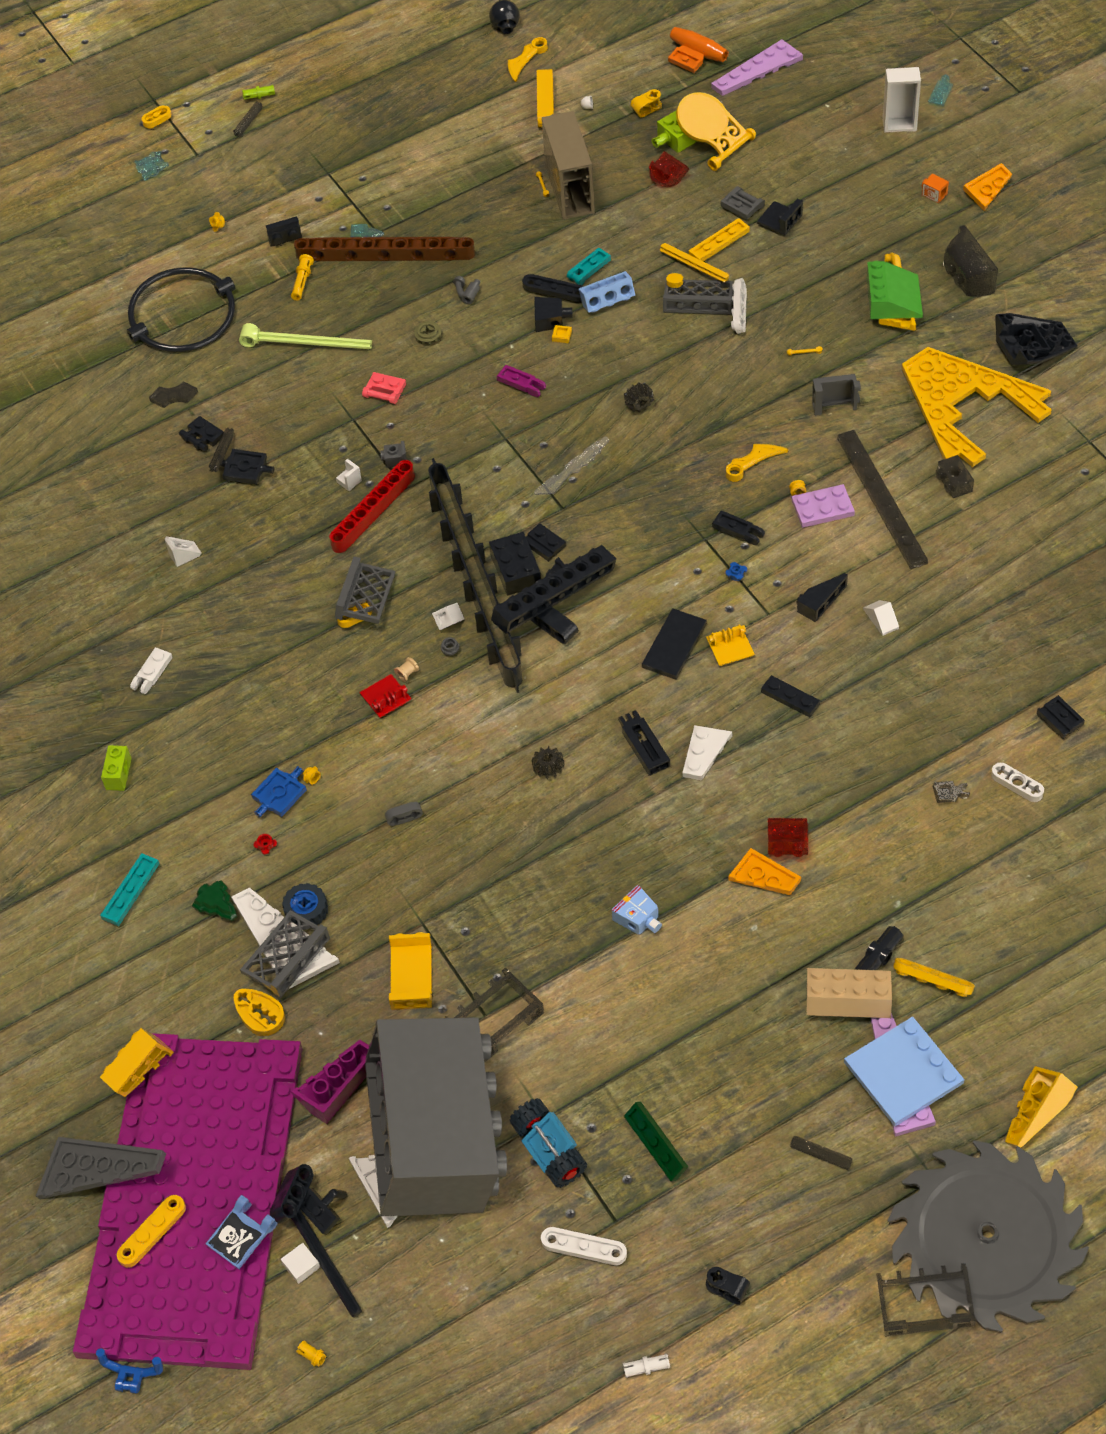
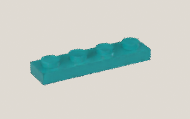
[100,853,160,926]

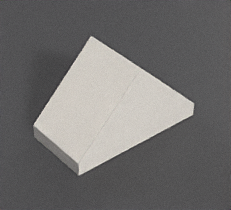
[165,536,202,567]
[863,600,899,636]

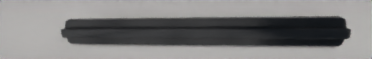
[292,1209,362,1317]

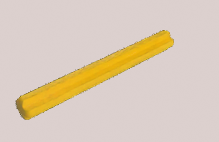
[660,243,729,283]

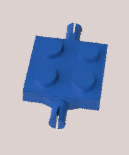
[251,766,307,818]

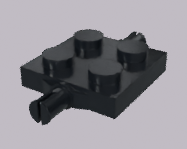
[215,449,275,485]

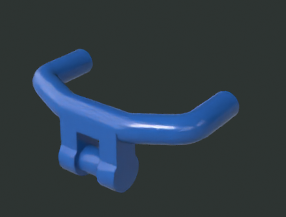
[96,1348,163,1394]

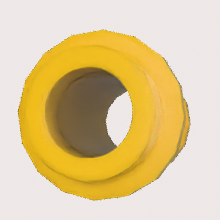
[296,1340,326,1367]

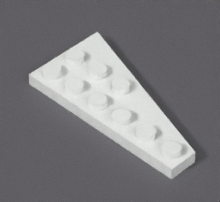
[232,888,340,989]

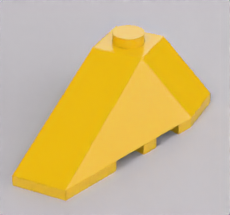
[1005,1066,1078,1148]

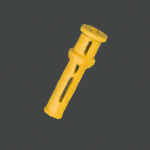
[291,254,314,301]

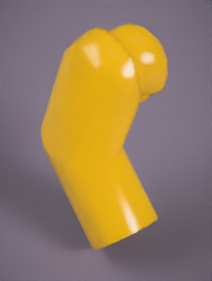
[884,252,902,268]

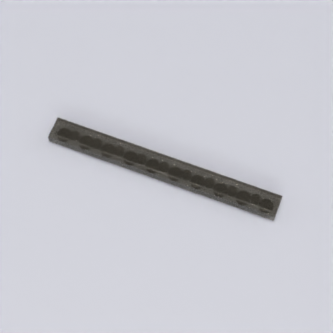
[837,430,928,570]

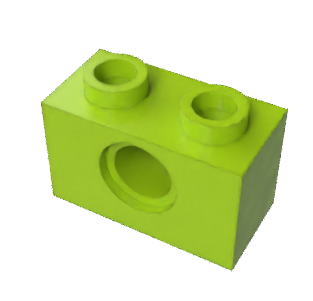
[101,745,131,791]

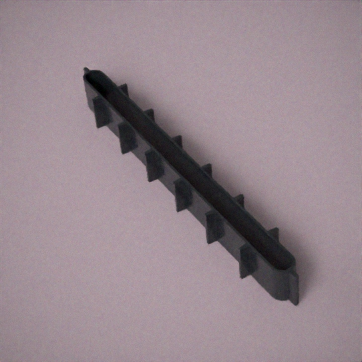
[428,458,523,693]

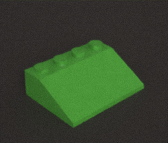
[867,261,923,319]

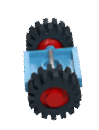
[509,1098,587,1188]

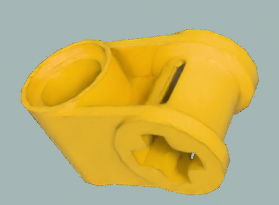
[630,89,662,117]

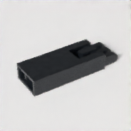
[618,710,670,776]

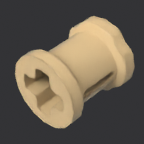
[394,657,419,682]

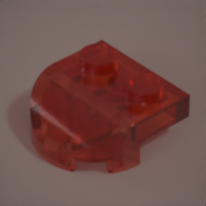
[649,151,690,187]

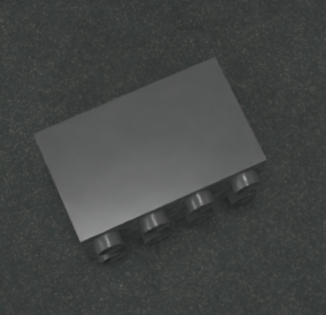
[365,1018,507,1216]

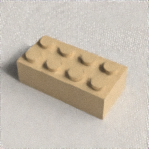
[806,968,892,1018]

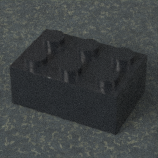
[489,531,541,596]

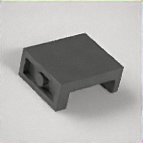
[812,374,861,416]

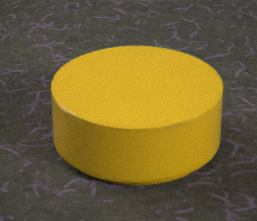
[666,273,683,288]

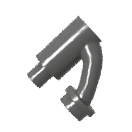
[453,276,481,304]

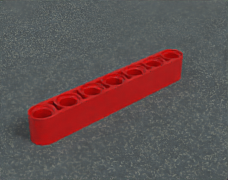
[329,460,415,553]

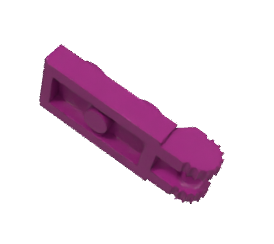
[496,365,547,397]

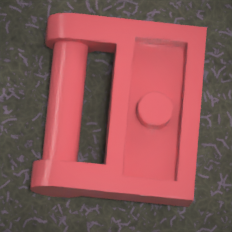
[362,372,406,404]

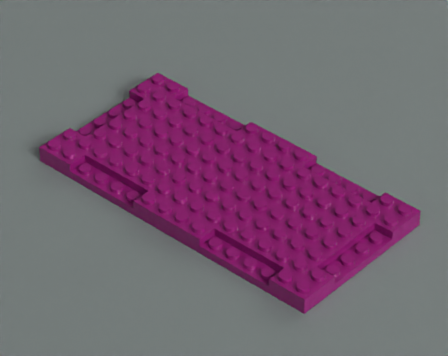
[73,1033,303,1370]

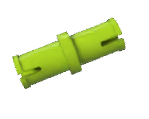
[242,85,275,100]

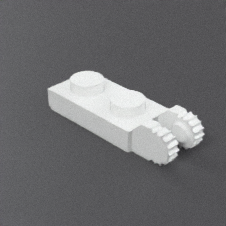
[130,647,172,694]

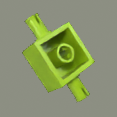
[651,110,698,153]

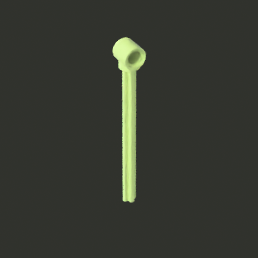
[239,323,372,349]

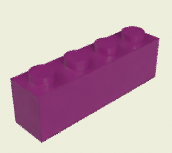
[291,1040,369,1124]

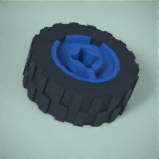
[282,883,328,926]

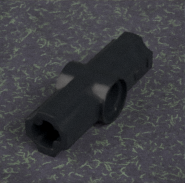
[854,926,904,970]

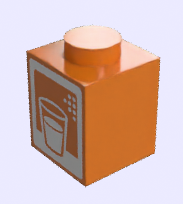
[921,173,949,203]

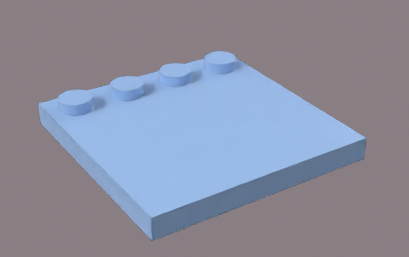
[844,1016,964,1127]

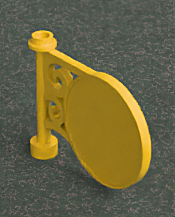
[676,92,756,171]

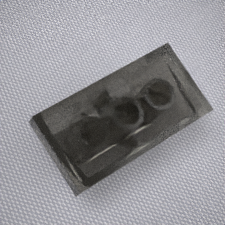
[943,225,998,297]

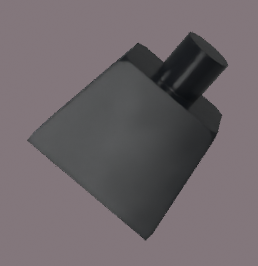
[534,297,573,332]

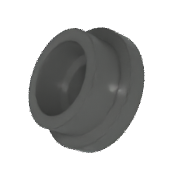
[441,637,459,655]

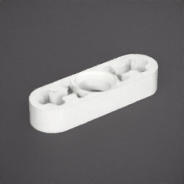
[991,763,1044,802]

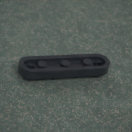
[522,274,584,302]

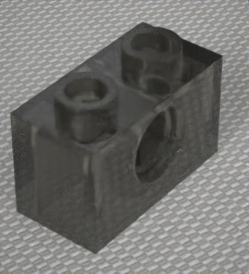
[936,455,974,499]

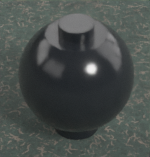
[489,0,520,34]

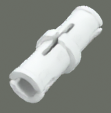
[623,1354,670,1378]

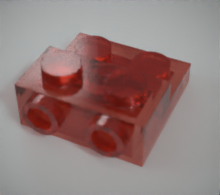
[767,818,808,857]

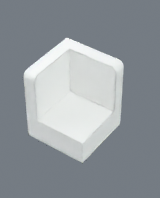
[336,459,362,491]
[432,603,464,630]

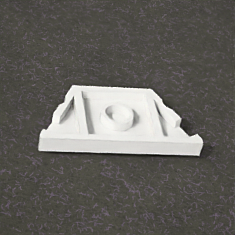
[349,1155,398,1228]

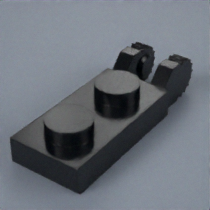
[712,510,765,545]

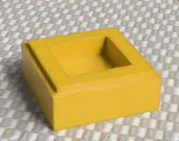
[552,325,572,344]

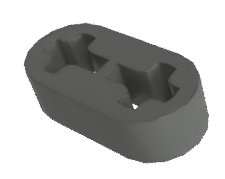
[385,802,423,826]

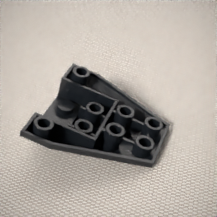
[995,313,1078,365]

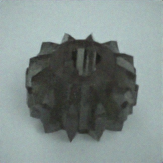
[624,382,654,412]
[531,746,565,780]

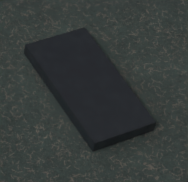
[642,608,707,679]

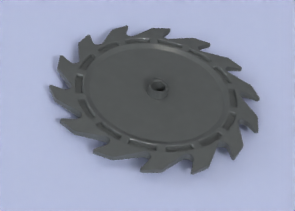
[888,1140,1089,1333]

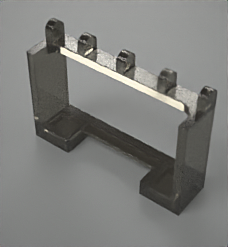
[444,968,544,1063]
[876,1263,976,1337]

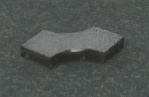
[149,381,198,408]

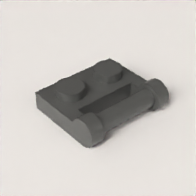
[721,186,765,220]

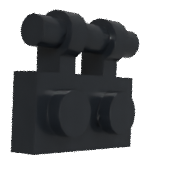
[179,416,225,452]

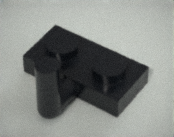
[300,1188,347,1234]

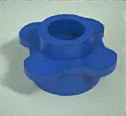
[726,562,747,581]

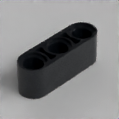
[531,607,579,644]
[270,1164,314,1224]

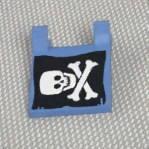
[206,1195,278,1269]

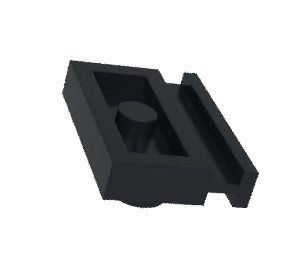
[265,216,302,247]
[526,523,566,562]
[1036,695,1085,739]

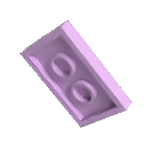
[791,484,855,528]

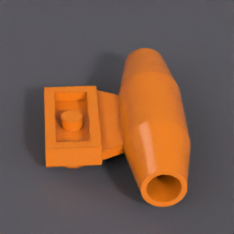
[668,27,729,73]

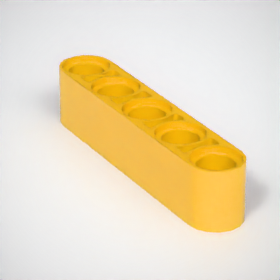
[537,69,554,128]

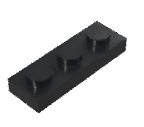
[761,675,820,718]

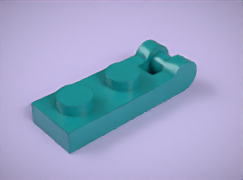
[566,248,611,285]

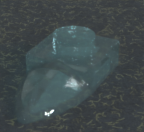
[351,224,384,237]

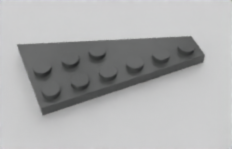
[36,1137,166,1199]

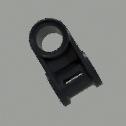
[706,1267,750,1305]

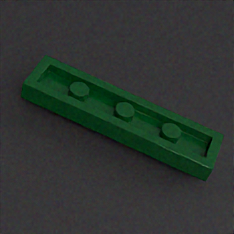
[624,1101,688,1182]

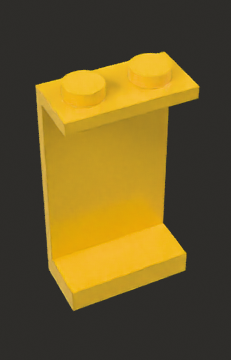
[389,932,432,1010]

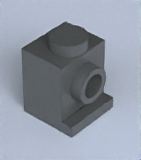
[380,441,407,468]

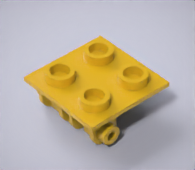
[706,624,755,666]

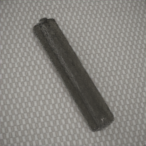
[233,101,263,137]
[790,1136,853,1170]

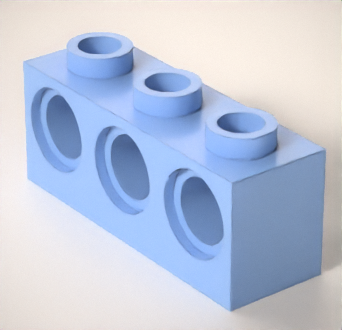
[579,271,635,313]

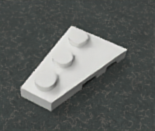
[683,725,732,780]

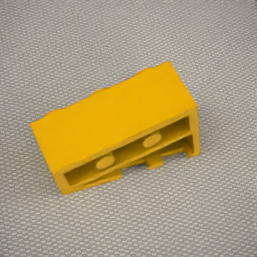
[100,1028,174,1097]

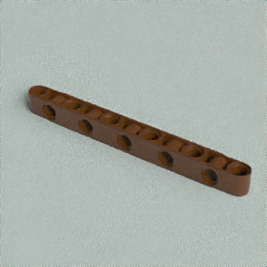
[294,237,475,261]

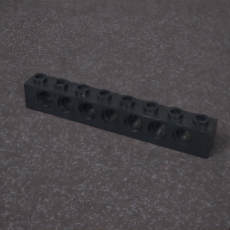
[491,545,617,634]

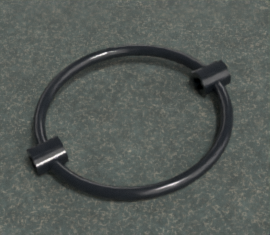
[127,267,236,352]

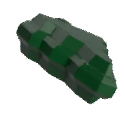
[192,880,237,921]

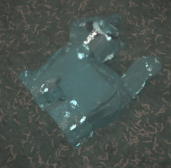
[134,151,169,181]

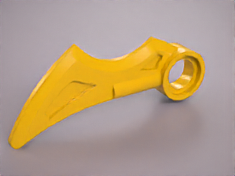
[508,37,548,82]
[726,444,788,482]

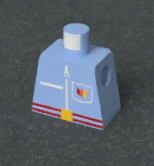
[612,885,662,934]

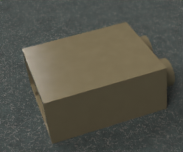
[542,111,595,220]

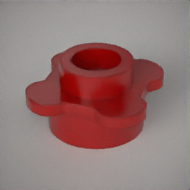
[253,834,277,855]

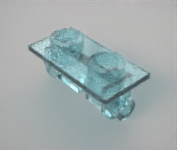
[928,74,953,106]

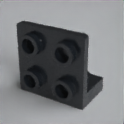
[757,198,803,235]

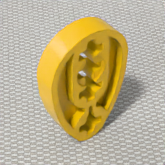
[233,989,285,1036]

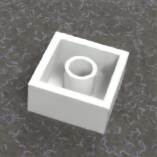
[281,1243,320,1284]

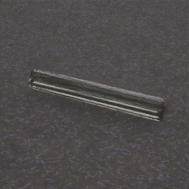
[209,428,235,472]

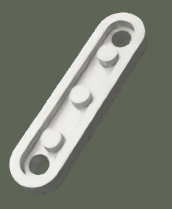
[731,278,747,334]
[541,1227,627,1265]

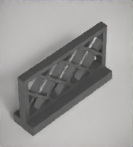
[663,280,734,314]
[335,557,396,624]
[240,910,330,998]

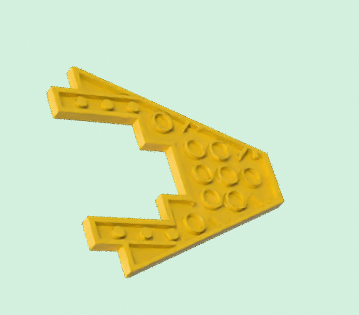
[902,347,1052,467]

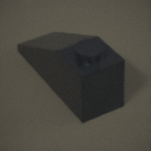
[796,573,848,622]

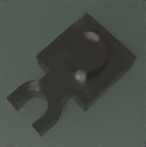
[933,781,970,803]

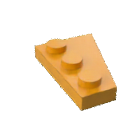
[963,163,1012,211]
[728,848,801,895]

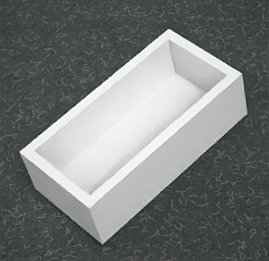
[882,67,921,133]

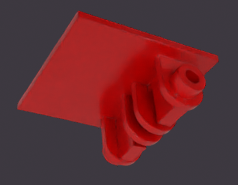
[359,674,412,718]

